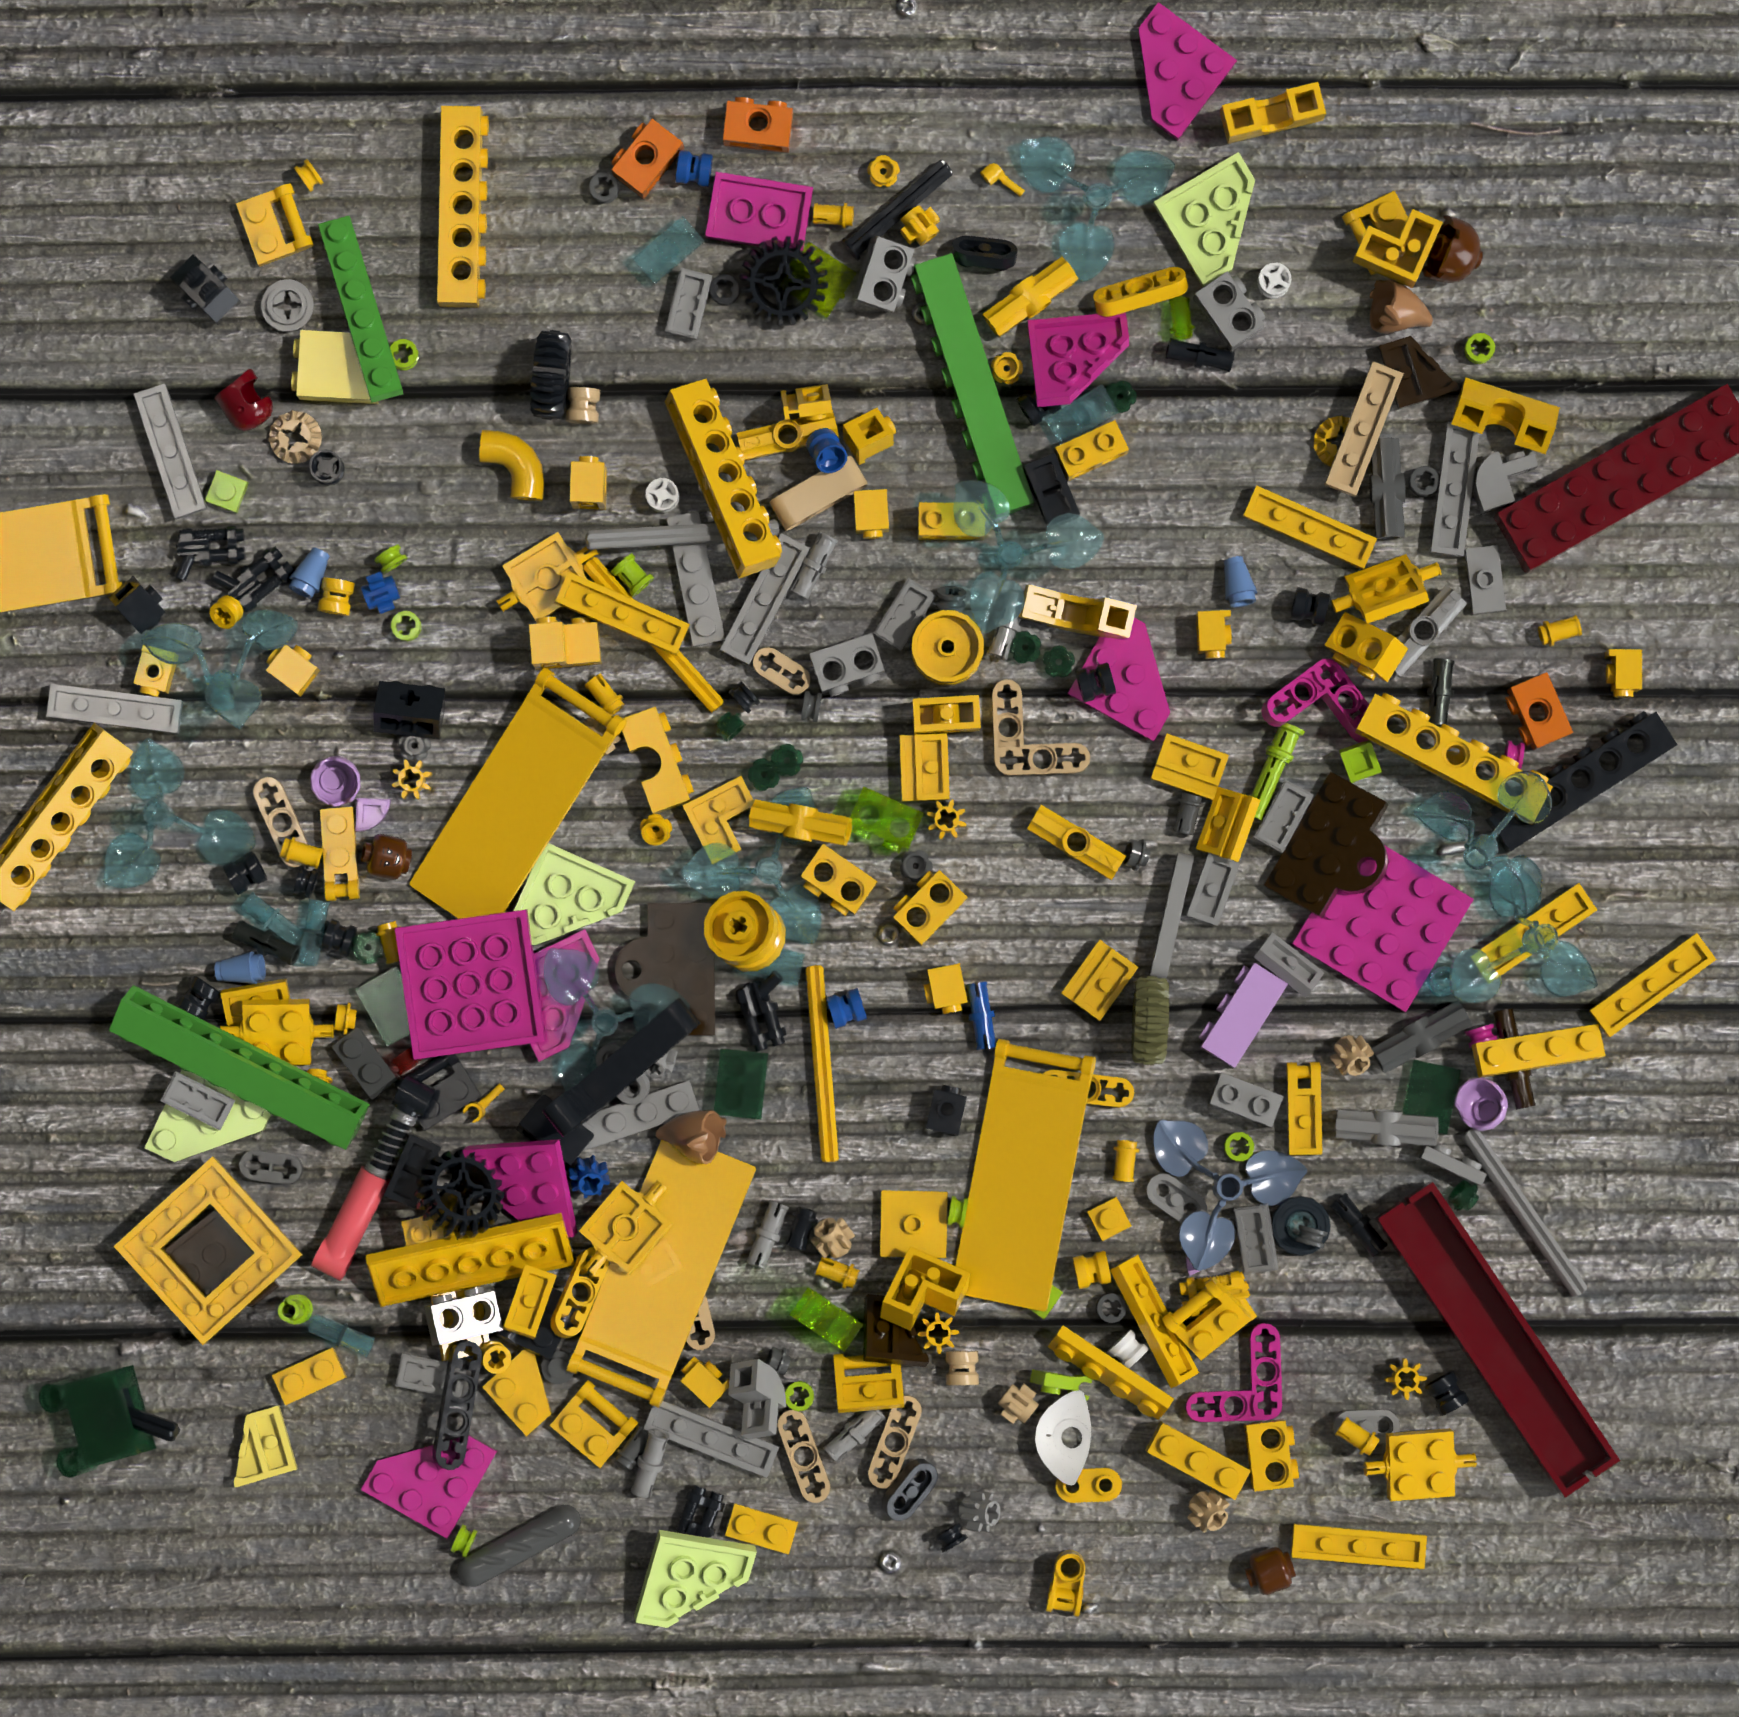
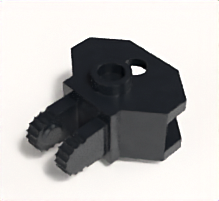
[170,254,241,325]

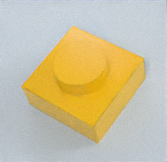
[1087,1197,1132,1241]

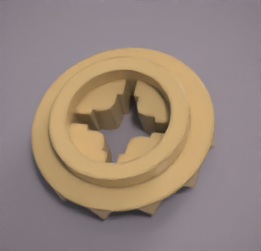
[269,410,322,464]

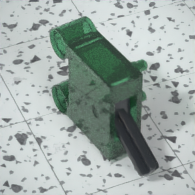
[38,1365,180,1478]

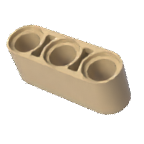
[769,455,868,531]

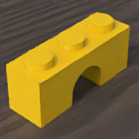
[1220,82,1326,144]
[1451,377,1560,454]
[622,706,694,814]
[1145,1421,1251,1500]

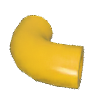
[479,430,544,501]

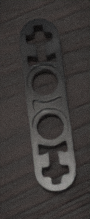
[432,1340,482,1470]

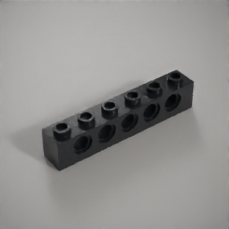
[1486,711,1678,853]

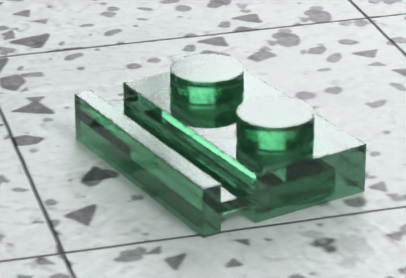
[355,966,410,1047]
[714,1049,769,1120]
[1402,1060,1461,1135]

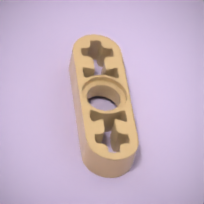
[253,777,309,868]
[868,1395,922,1488]
[777,1409,830,1503]

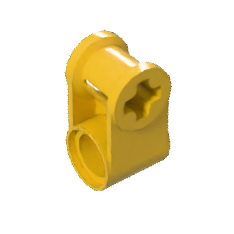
[1046,1550,1085,1617]

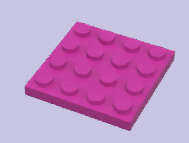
[1292,845,1474,1013]
[395,909,546,1060]

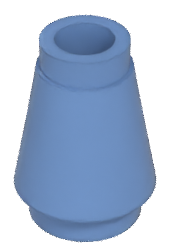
[288,547,330,599]
[1224,556,1257,608]
[214,951,266,984]

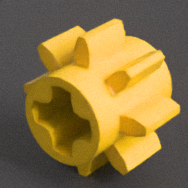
[900,205,940,246]
[392,760,432,800]
[927,799,967,840]
[918,1312,959,1354]
[1384,1358,1427,1400]

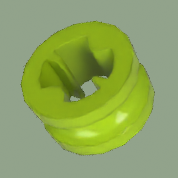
[1464,333,1495,364]
[390,339,419,371]
[374,544,408,574]
[391,611,422,642]
[1224,1132,1254,1161]
[947,1196,968,1228]
[785,1381,814,1412]
[450,1524,478,1558]

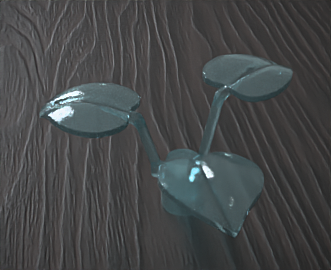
[1019,137,1175,282]
[953,480,1104,633]
[141,610,298,729]
[103,738,256,888]
[1413,771,1552,915]
[681,787,821,944]
[1450,857,1598,1003]
[544,948,690,1091]

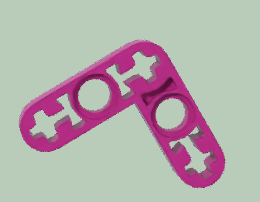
[1261,659,1372,743]
[1185,1323,1282,1422]

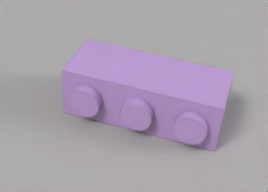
[1198,963,1288,1068]

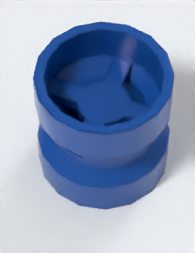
[676,150,713,187]
[806,428,848,473]
[826,988,867,1029]

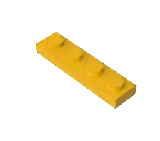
[1243,485,1377,570]
[555,571,690,656]
[1468,883,1597,984]
[1589,933,1717,1038]
[1472,1024,1606,1078]
[1110,1255,1199,1388]
[1048,1325,1174,1420]
[1291,1523,1427,1569]

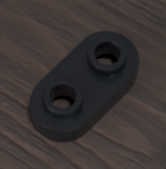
[951,236,1018,271]
[882,1459,938,1521]

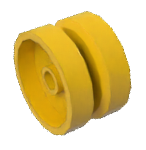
[912,610,984,686]
[704,891,786,972]

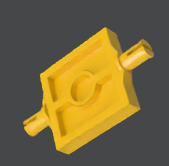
[496,532,599,621]
[1331,554,1442,624]
[220,999,334,1065]
[579,1180,673,1275]
[1363,1428,1477,1501]

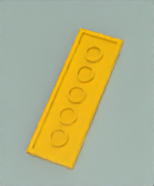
[366,1213,575,1307]

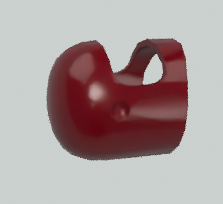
[214,369,273,431]

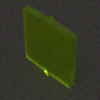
[780,242,857,318]

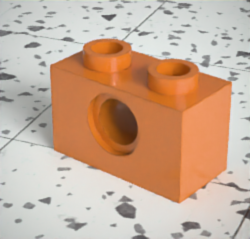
[723,97,793,153]
[611,119,684,199]
[1505,672,1574,751]

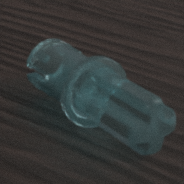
[240,892,303,945]
[299,899,330,966]
[308,1314,375,1357]

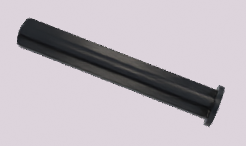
[841,160,953,261]

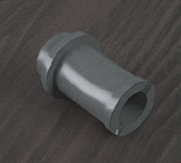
[1173,792,1204,836]
[615,1426,649,1470]

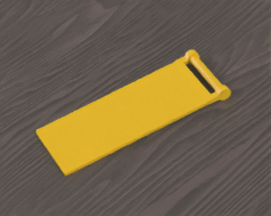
[0,494,123,613]
[409,667,626,919]
[955,1038,1096,1312]
[566,1140,756,1408]

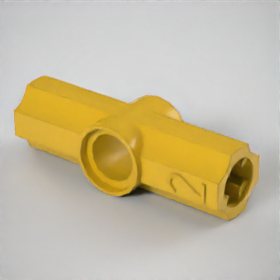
[982,256,1079,338]
[737,410,839,461]
[749,799,852,846]
[1027,804,1126,880]

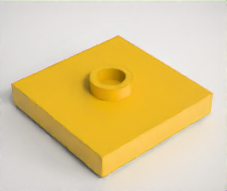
[880,1190,948,1258]

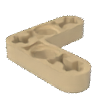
[992,679,1090,776]

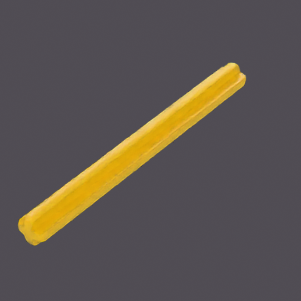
[583,557,724,712]
[806,965,839,1162]

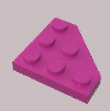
[1138,2,1237,141]
[1027,312,1129,407]
[1068,617,1170,743]
[530,929,600,1062]
[463,1139,578,1238]
[361,1435,497,1539]

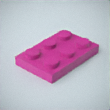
[705,172,813,251]

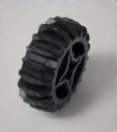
[739,236,829,326]
[530,330,572,420]
[414,1149,505,1240]

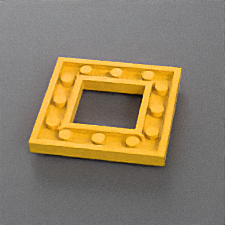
[113,1156,303,1345]

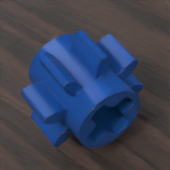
[361,571,400,614]
[568,1155,610,1198]

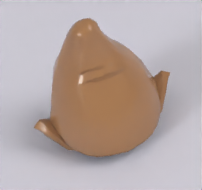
[1369,279,1433,334]
[656,1110,726,1164]

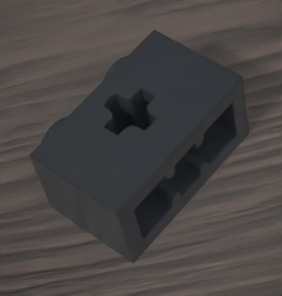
[373,681,445,740]

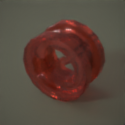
[390,1047,423,1076]

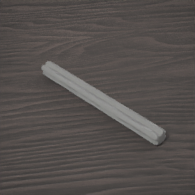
[585,520,779,550]
[1462,1128,1587,1297]

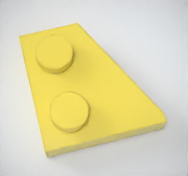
[234,1405,298,1488]

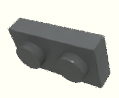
[332,1026,398,1100]

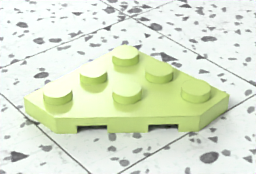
[1153,152,1255,288]
[514,843,636,946]
[144,1070,272,1162]
[634,1530,757,1628]

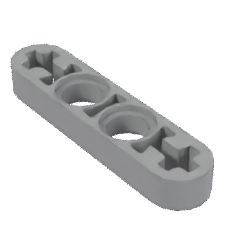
[1149,852,1194,978]

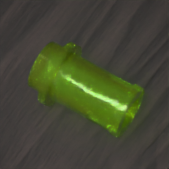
[1169,297,1195,340]

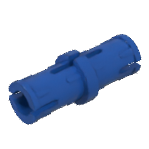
[966,981,996,1050]

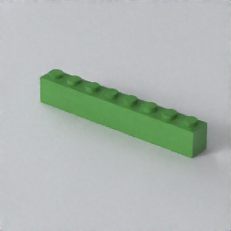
[910,253,1034,518]
[109,985,370,1150]

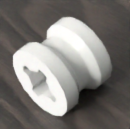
[1257,262,1292,299]
[646,478,679,514]
[1107,1329,1149,1368]

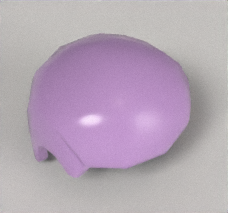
[310,756,361,807]
[1454,1077,1508,1131]

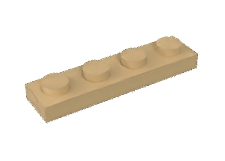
[1324,361,1404,497]

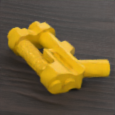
[1179,1271,1257,1321]

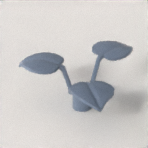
[1153,1120,1307,1271]

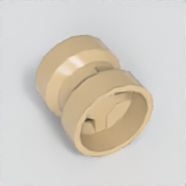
[565,387,600,425]
[946,1351,979,1385]

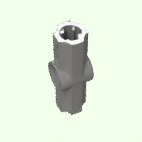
[1394,585,1467,677]
[1336,1109,1439,1146]

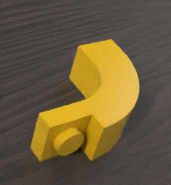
[1019,584,1137,639]

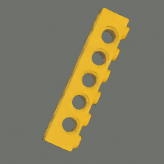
[437,106,489,308]
[665,379,782,578]
[1355,693,1553,825]
[0,722,133,911]

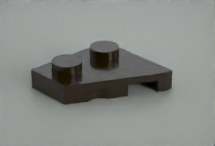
[1378,336,1460,410]
[863,1294,929,1367]

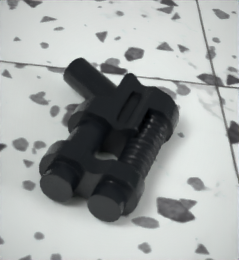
[174,525,246,581]
[212,546,295,612]
[734,970,787,1052]
[675,1485,725,1538]

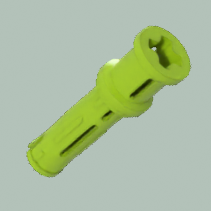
[1251,723,1305,821]
[278,1294,313,1325]

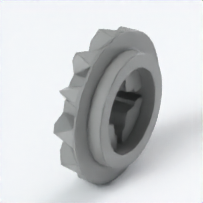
[261,279,314,333]

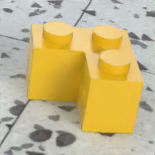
[1352,209,1443,288]
[529,617,602,670]
[880,1246,971,1331]

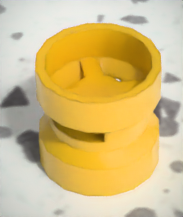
[317,577,355,616]
[1072,1251,1112,1289]

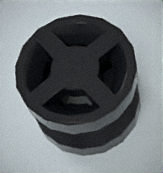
[321,919,358,958]

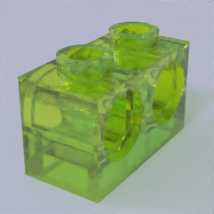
[850,786,924,854]
[789,1286,863,1352]

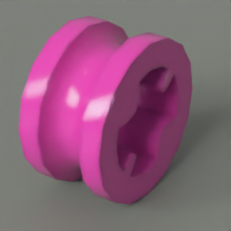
[1504,740,1525,769]
[1465,1023,1498,1048]

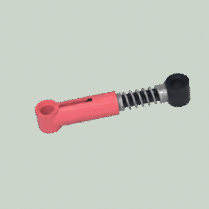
[311,1075,437,1281]

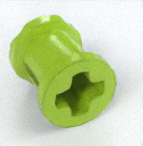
[611,553,654,597]

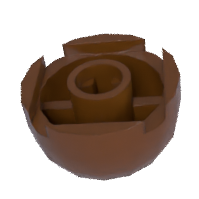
[1422,215,1483,283]

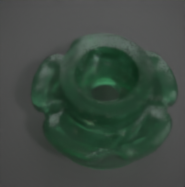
[1104,380,1137,413]
[1010,631,1041,664]
[1042,645,1075,678]
[715,712,746,742]
[771,744,803,776]
[748,758,780,791]
[352,931,384,964]
[1448,1180,1479,1211]

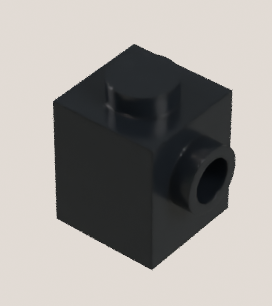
[108,576,166,634]
[926,1085,967,1136]

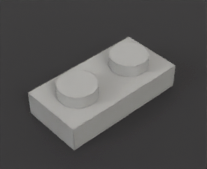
[1186,853,1240,927]
[1254,932,1324,998]
[1418,1144,1487,1186]

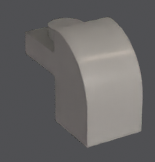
[1473,451,1538,515]
[728,1359,786,1439]

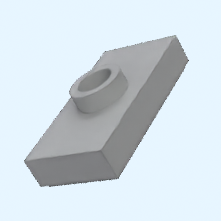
[665,268,713,340]
[1464,545,1506,615]
[873,578,936,651]
[1253,779,1314,853]
[160,1071,235,1130]
[1234,1203,1279,1274]
[395,1353,467,1398]

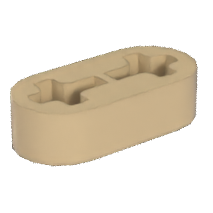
[753,647,811,695]
[687,1294,715,1350]

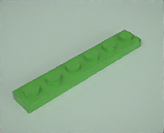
[318,215,403,403]

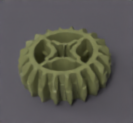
[1131,976,1169,1065]

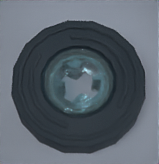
[1271,1196,1331,1256]

